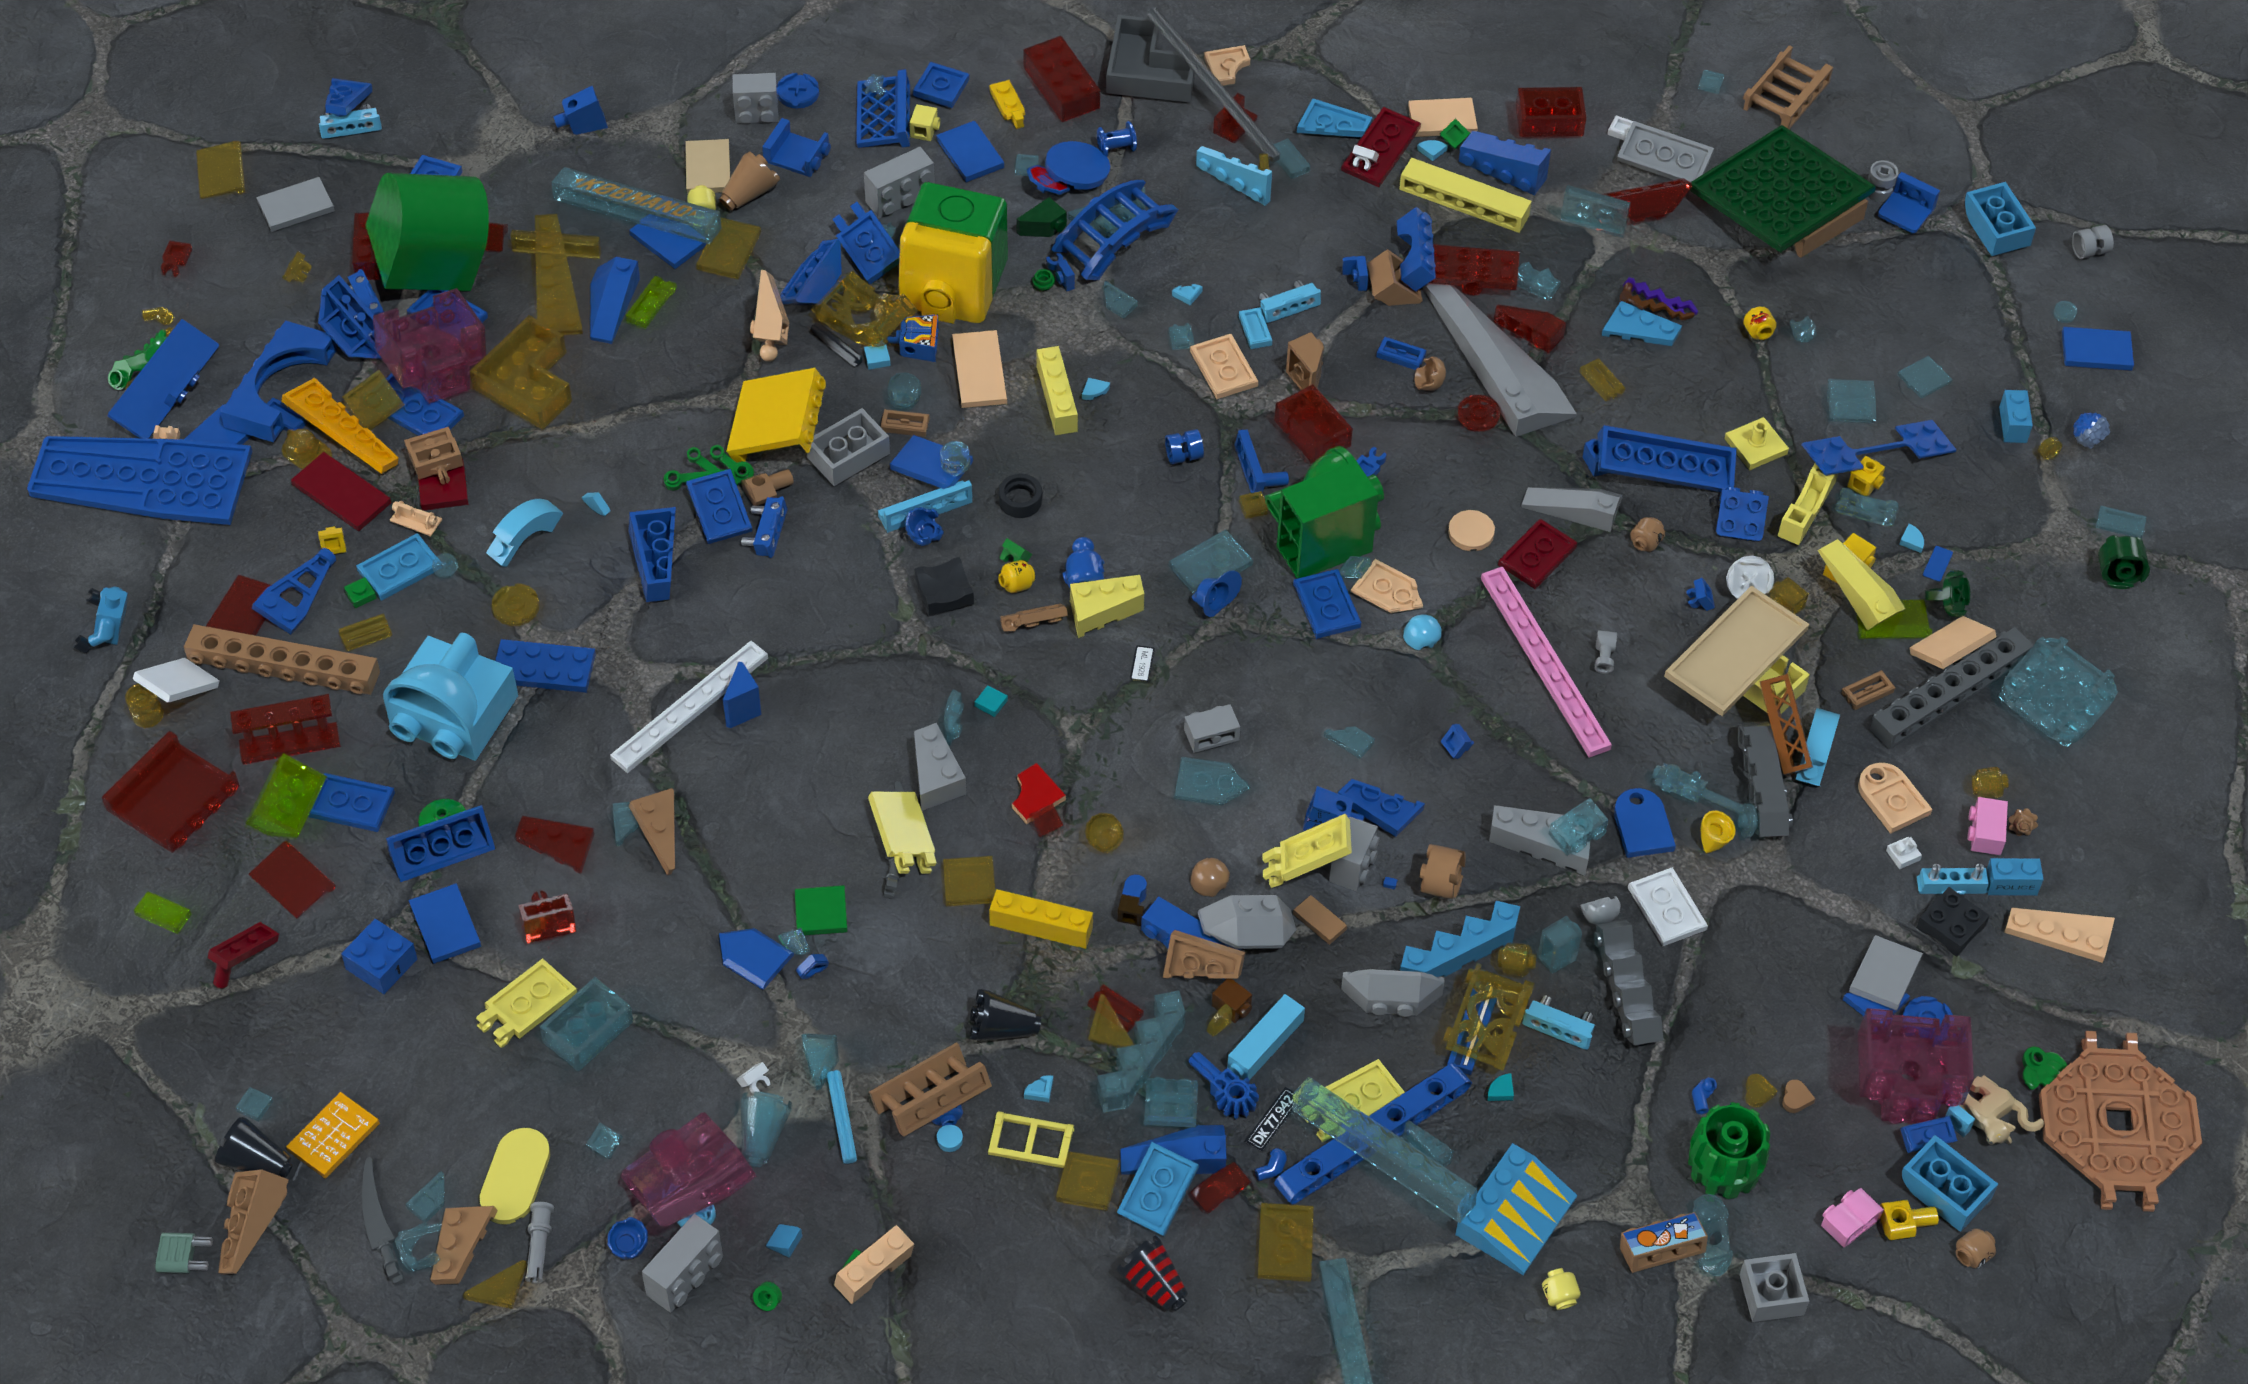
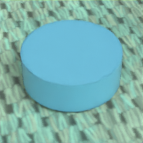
[937,1125,963,1152]

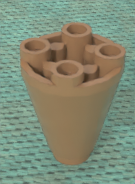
[719,152,780,211]

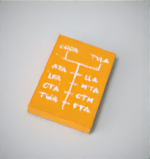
[286,1092,380,1179]

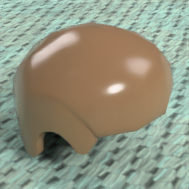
[1414,356,1446,391]
[1190,858,1230,897]

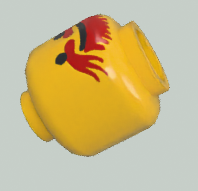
[1744,307,1776,340]

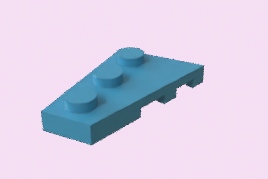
[1297,99,1372,137]

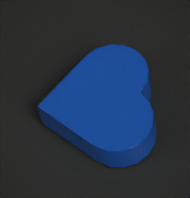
[796,954,829,979]

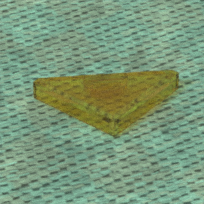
[1088,994,1136,1051]
[464,1260,527,1309]

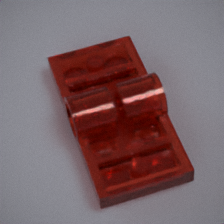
[1429,244,1520,296]

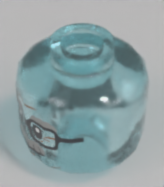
[940,441,971,476]

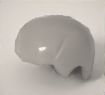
[1580,896,1621,925]

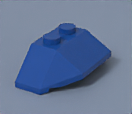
[780,239,842,306]
[318,275,399,359]

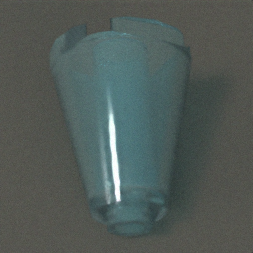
[741,1092,793,1167]

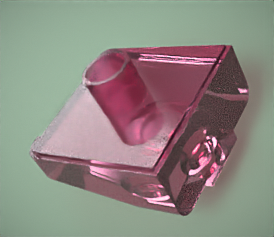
[621,1112,757,1227]

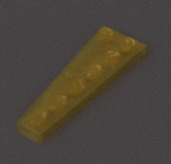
[535,214,583,336]

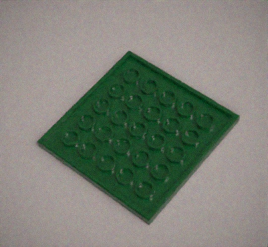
[1688,125,1876,253]

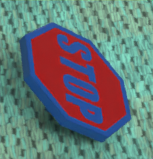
[1027,165,1070,195]

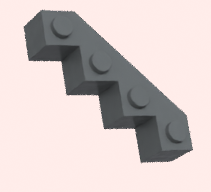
[1738,721,1793,837]
[1594,919,1664,1045]

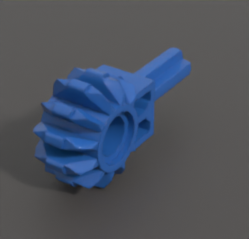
[1189,1052,1259,1120]

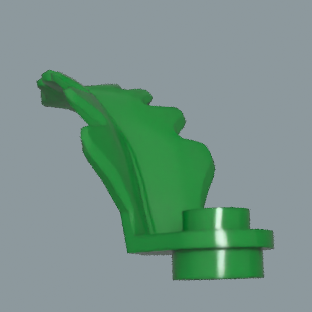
[108,330,167,390]

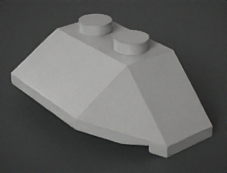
[1198,895,1297,949]
[1341,969,1444,1017]

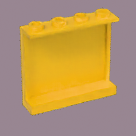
[726,368,826,463]

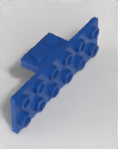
[108,319,219,439]

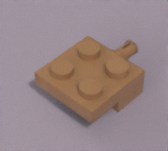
[404,427,463,484]

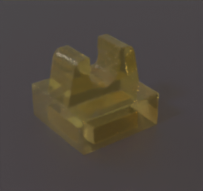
[282,251,312,282]

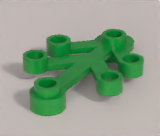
[664,445,754,503]

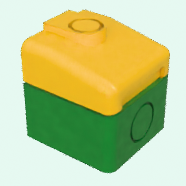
[899,182,1008,324]

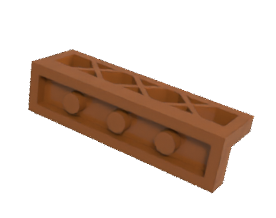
[1760,674,1813,777]

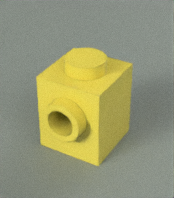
[910,104,940,141]

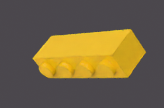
[989,889,1093,949]

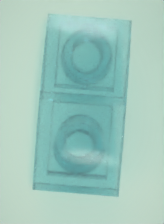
[944,690,964,746]

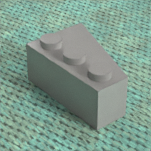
[914,723,966,811]

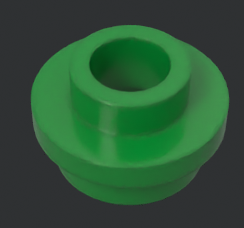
[1033,269,1055,290]

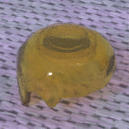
[1085,813,1124,853]

